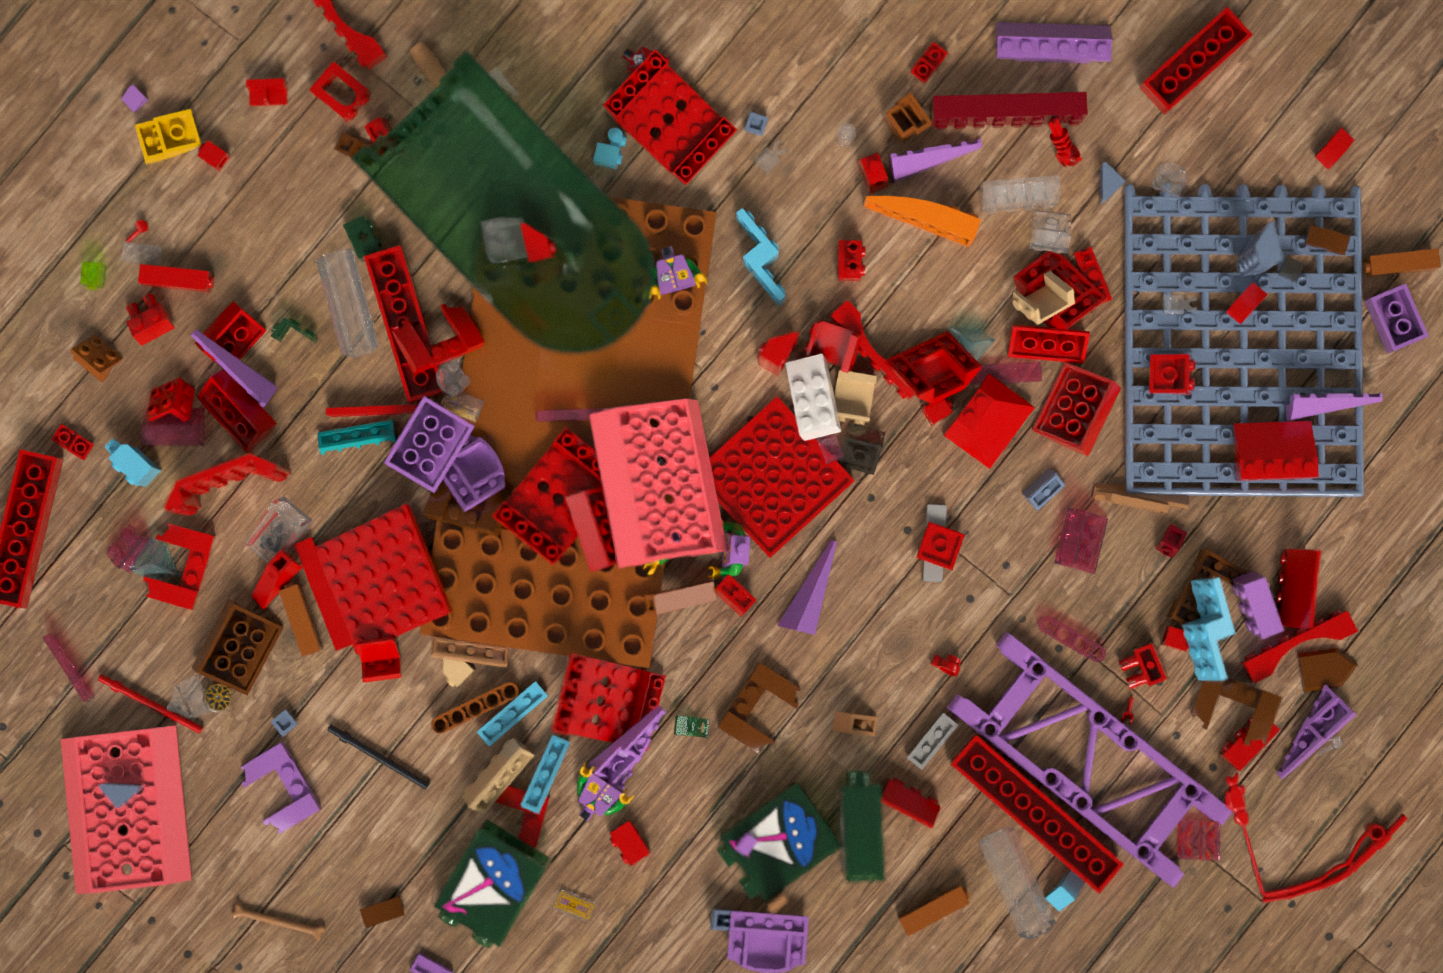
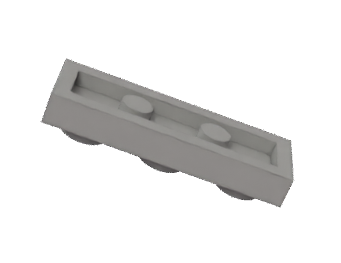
[906,713,958,770]

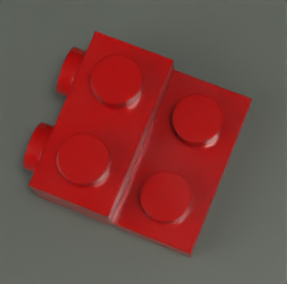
[1149,354,1196,394]

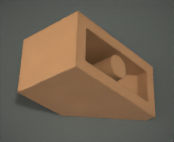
[832,711,878,736]

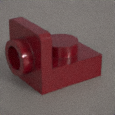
[1156,523,1187,558]

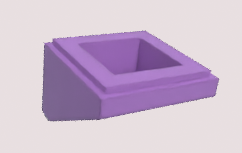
[121,84,148,113]
[735,832,758,856]

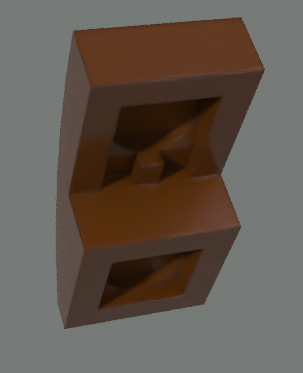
[334,133,379,168]
[1306,225,1351,255]
[359,896,405,928]

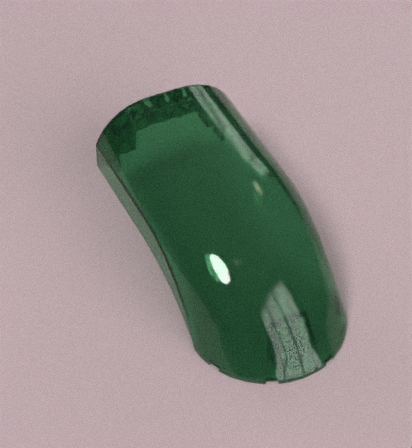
[351,50,654,354]

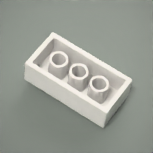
[785,354,842,441]

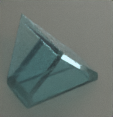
[949,326,995,360]
[130,537,179,578]

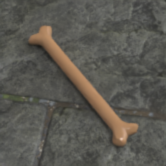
[231,902,325,941]

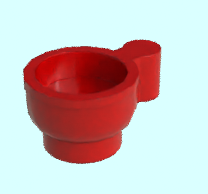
[930,654,961,677]

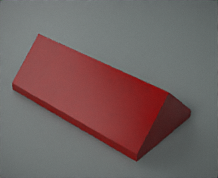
[1008,324,1090,364]

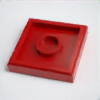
[916,521,965,571]

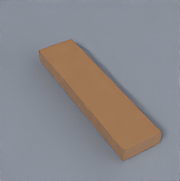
[430,637,509,667]
[766,887,788,913]

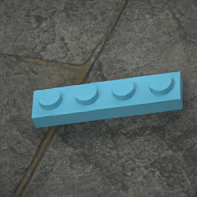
[477,681,548,746]
[521,735,570,814]

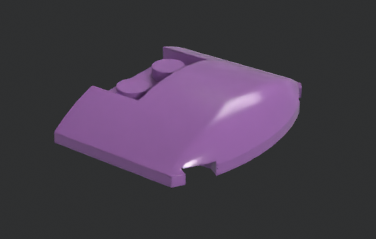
[443,433,505,511]
[727,911,809,973]

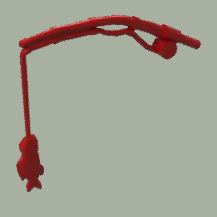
[1225,772,1408,903]

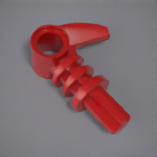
[1048,117,1083,167]

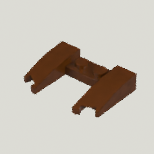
[423,480,513,537]
[1166,548,1247,625]
[718,663,800,753]
[1192,677,1283,746]

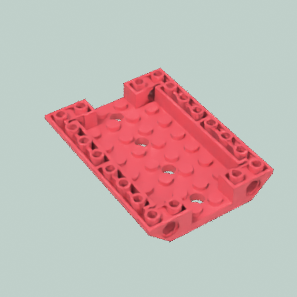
[589,399,727,568]
[61,725,192,894]

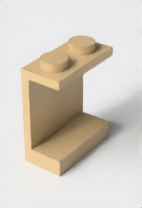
[1013,271,1075,325]
[834,370,877,426]

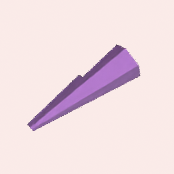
[889,139,982,184]
[190,329,278,407]
[1285,393,1383,421]
[778,540,837,635]
[1277,684,1357,779]
[589,705,666,791]

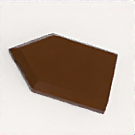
[1298,648,1358,692]

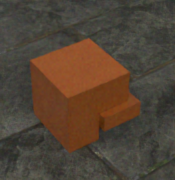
[883,93,933,144]

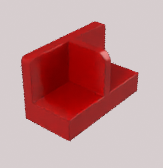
[246,78,288,106]

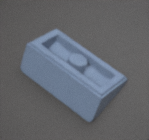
[1022,469,1066,511]

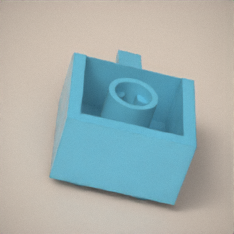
[105,438,161,487]

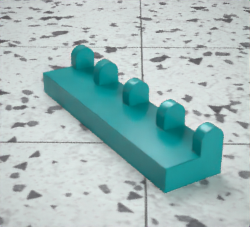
[317,419,397,455]

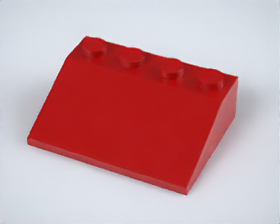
[1032,362,1121,457]
[1233,421,1319,481]
[1276,549,1321,629]

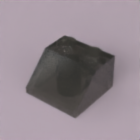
[838,423,886,475]

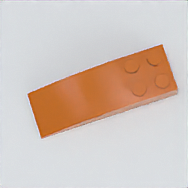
[863,196,982,247]

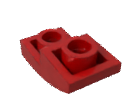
[910,42,949,83]
[1314,127,1355,170]
[1226,282,1268,324]
[51,424,95,461]

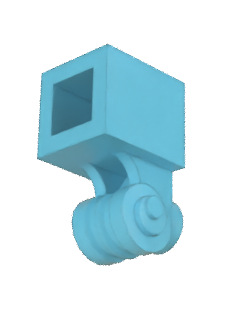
[593,128,627,169]

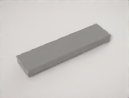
[923,504,947,582]

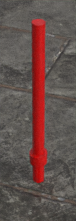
[98,674,204,734]

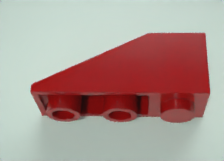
[251,549,302,609]

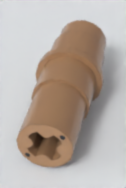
[409,42,456,98]

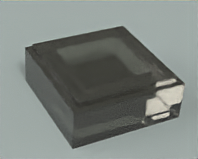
[1278,256,1304,282]

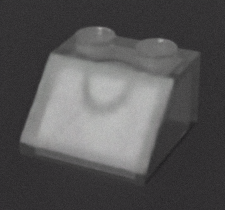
[1029,209,1072,254]
[481,218,528,264]

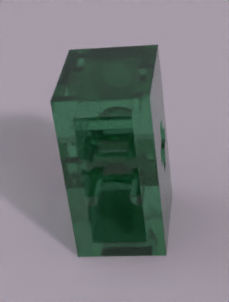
[343,215,383,262]

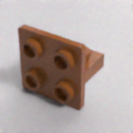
[70,335,123,383]

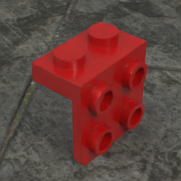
[146,377,195,422]
[356,637,402,683]

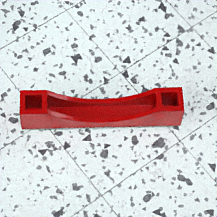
[312,0,387,70]
[830,300,915,401]
[1240,609,1358,683]

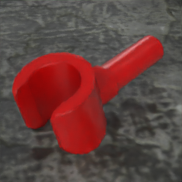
[126,220,148,243]
[1121,697,1134,726]

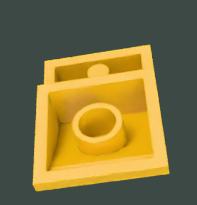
[135,109,201,164]

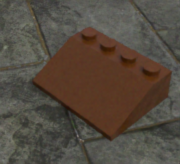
[192,599,284,696]

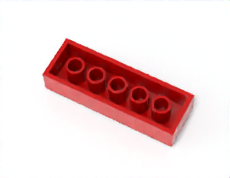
[1139,7,1253,115]

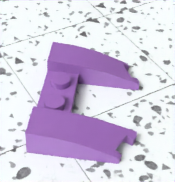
[241,742,322,834]

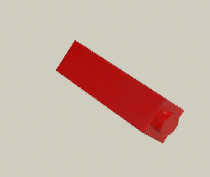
[138,264,215,293]

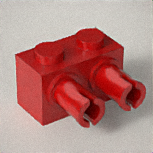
[838,240,865,281]
[126,294,175,346]
[1118,643,1169,690]

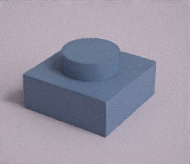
[745,112,768,137]
[271,709,299,737]

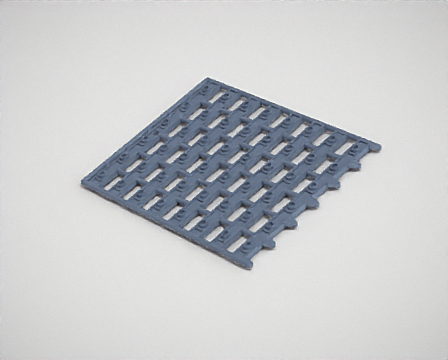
[1125,184,1364,497]

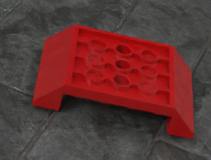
[603,49,737,185]
[492,427,603,566]
[164,454,291,516]
[551,653,666,751]

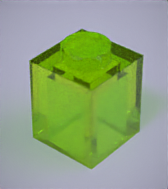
[80,261,106,291]

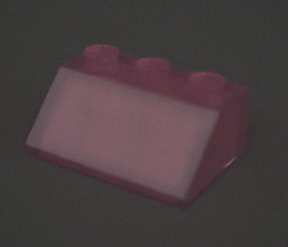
[141,408,205,447]
[1054,508,1108,574]

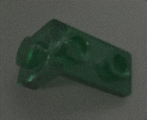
[271,317,318,344]

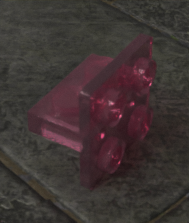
[106,524,154,573]

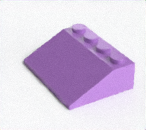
[384,397,475,493]

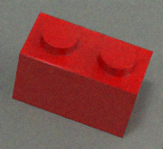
[609,820,651,866]

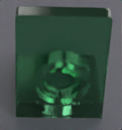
[674,715,709,738]

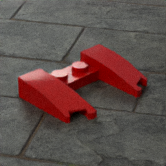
[392,304,485,375]
[143,523,216,610]
[479,786,550,873]

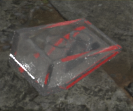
[245,496,312,563]

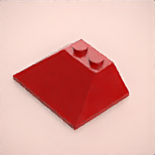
[1013,247,1107,330]
[885,331,982,404]
[943,374,1035,469]

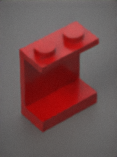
[804,319,863,373]

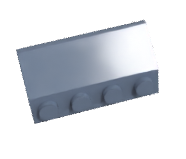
[1237,221,1283,277]

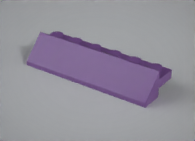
[996,22,1113,63]

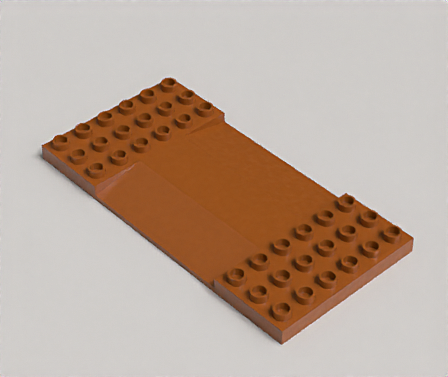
[420,180,717,668]

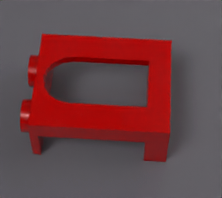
[309,61,371,122]

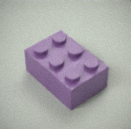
[1364,284,1429,354]
[1232,571,1284,639]

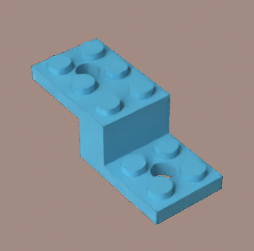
[736,208,786,306]
[1183,578,1235,681]

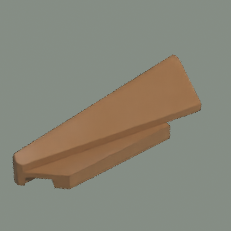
[1092,484,1189,514]

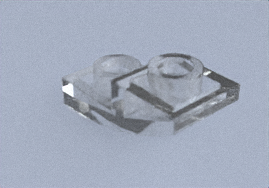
[121,242,162,266]

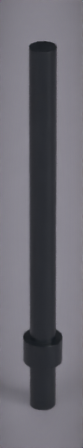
[327,724,430,790]

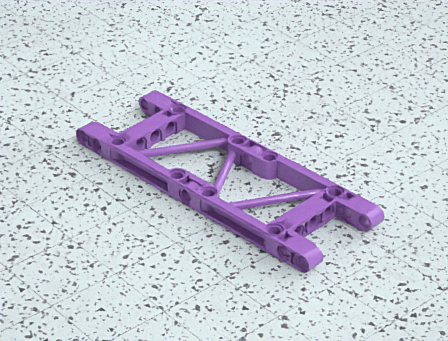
[947,632,1233,888]

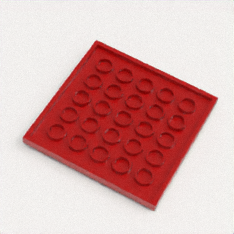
[710,396,855,558]
[314,504,453,654]

